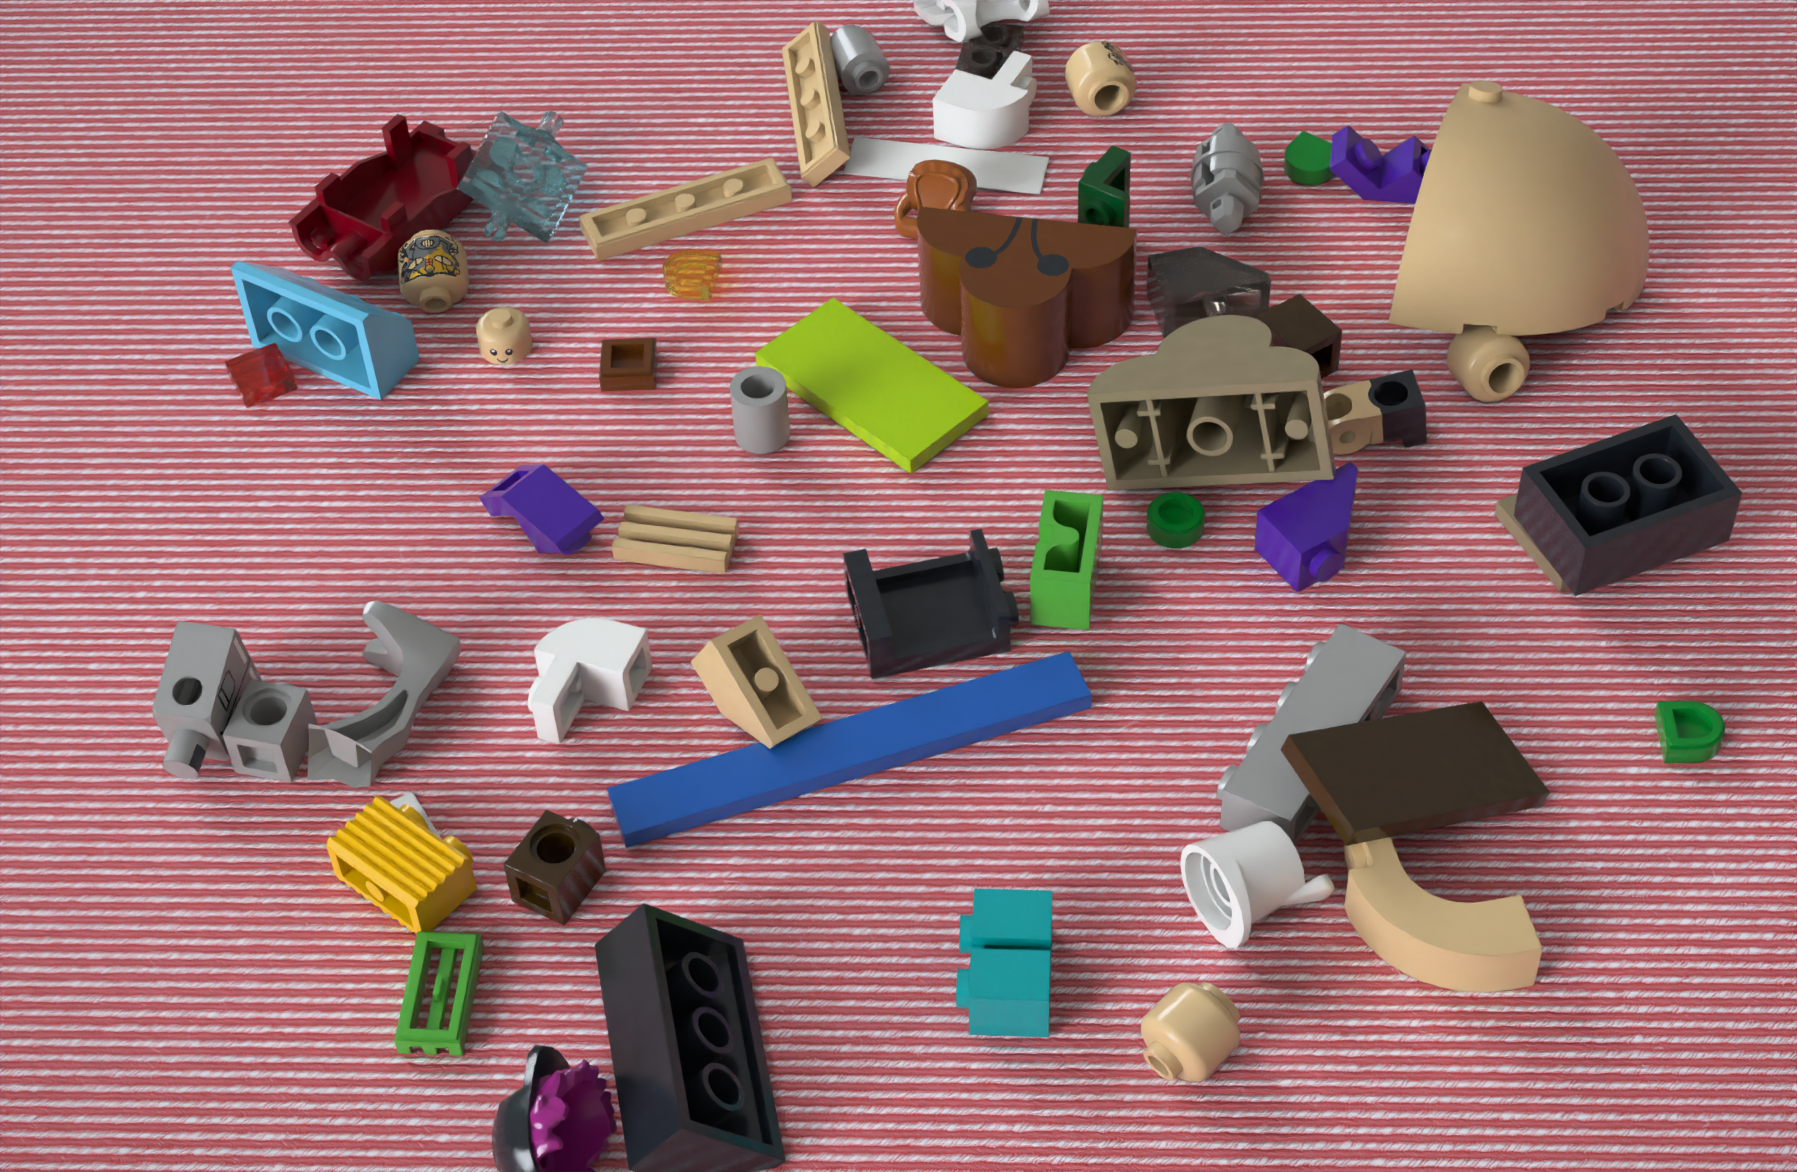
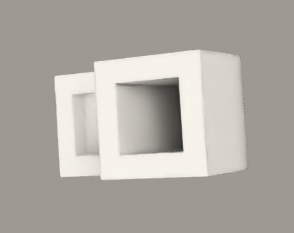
[933,51,1037,150]
[528,618,653,744]

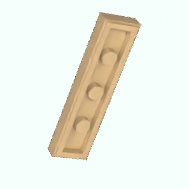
[782,20,851,187]
[579,157,792,261]

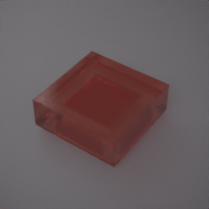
[224,343,298,408]

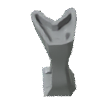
[308,600,461,788]

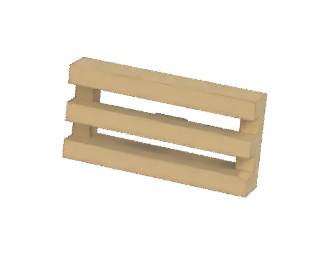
[612,505,739,574]

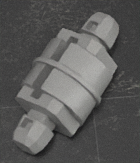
[1190,122,1264,234]

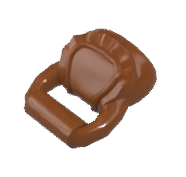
[894,159,977,239]

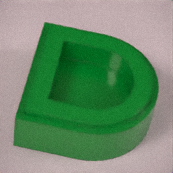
[1284,131,1335,185]
[1654,701,1725,763]

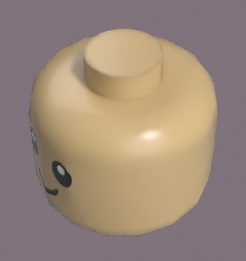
[476,307,533,365]

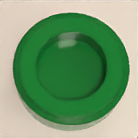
[1146,492,1205,549]

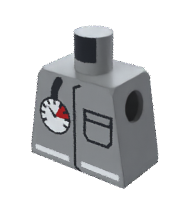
[153,620,262,779]

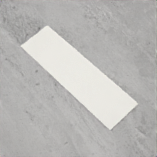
[843,137,1049,195]

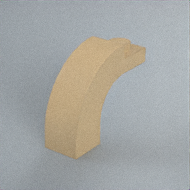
[1344,837,1542,992]

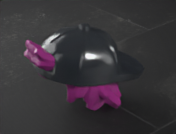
[492,1045,617,1172]

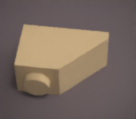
[691,614,823,749]

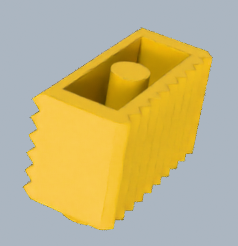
[326,796,477,934]

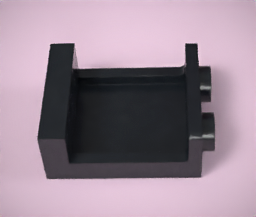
[843,528,1019,679]

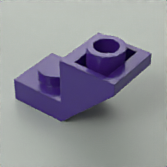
[1329,125,1432,204]
[479,464,604,556]

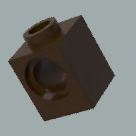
[503,810,606,926]

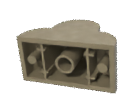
[1087,315,1336,490]

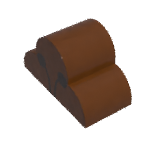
[917,207,1137,388]

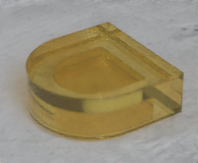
[663,249,722,301]

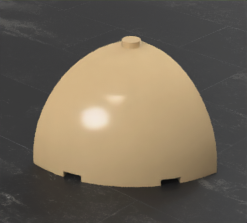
[1389,80,1649,336]

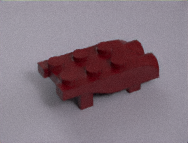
[288,114,507,281]

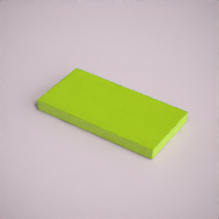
[755,298,989,474]

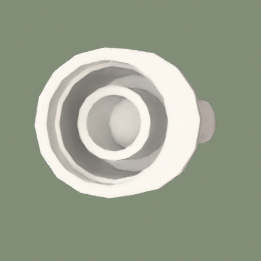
[1180,821,1334,948]

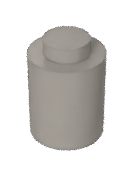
[730,366,790,454]

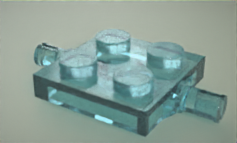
[457,110,589,244]

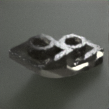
[955,22,1024,80]

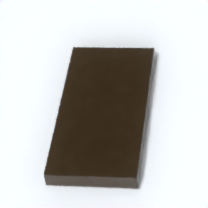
[1280,701,1550,846]

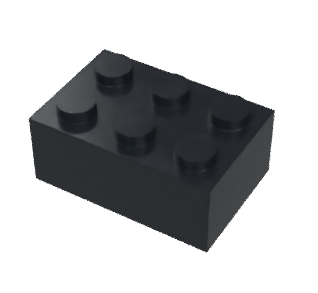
[1514,414,1742,596]

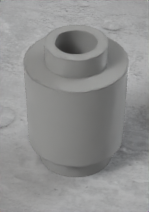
[830,25,890,95]

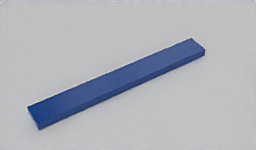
[607,651,1092,848]

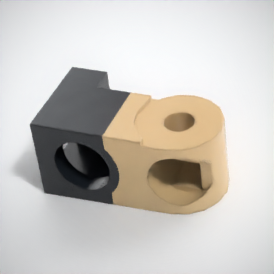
[1324,369,1427,455]

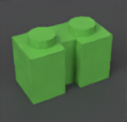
[1030,490,1104,630]

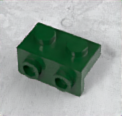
[1078,145,1131,228]

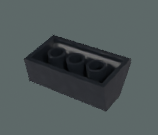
[594,903,786,1172]

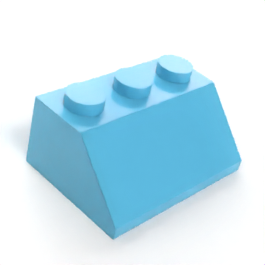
[231,261,420,400]

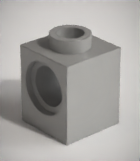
[223,679,318,783]

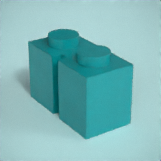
[956,888,1053,1037]

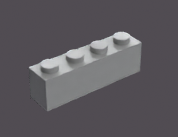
[1216,623,1406,846]

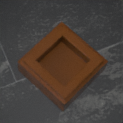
[599,338,658,391]

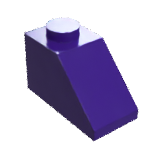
[1255,462,1358,593]

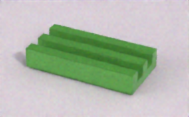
[394,931,484,1056]

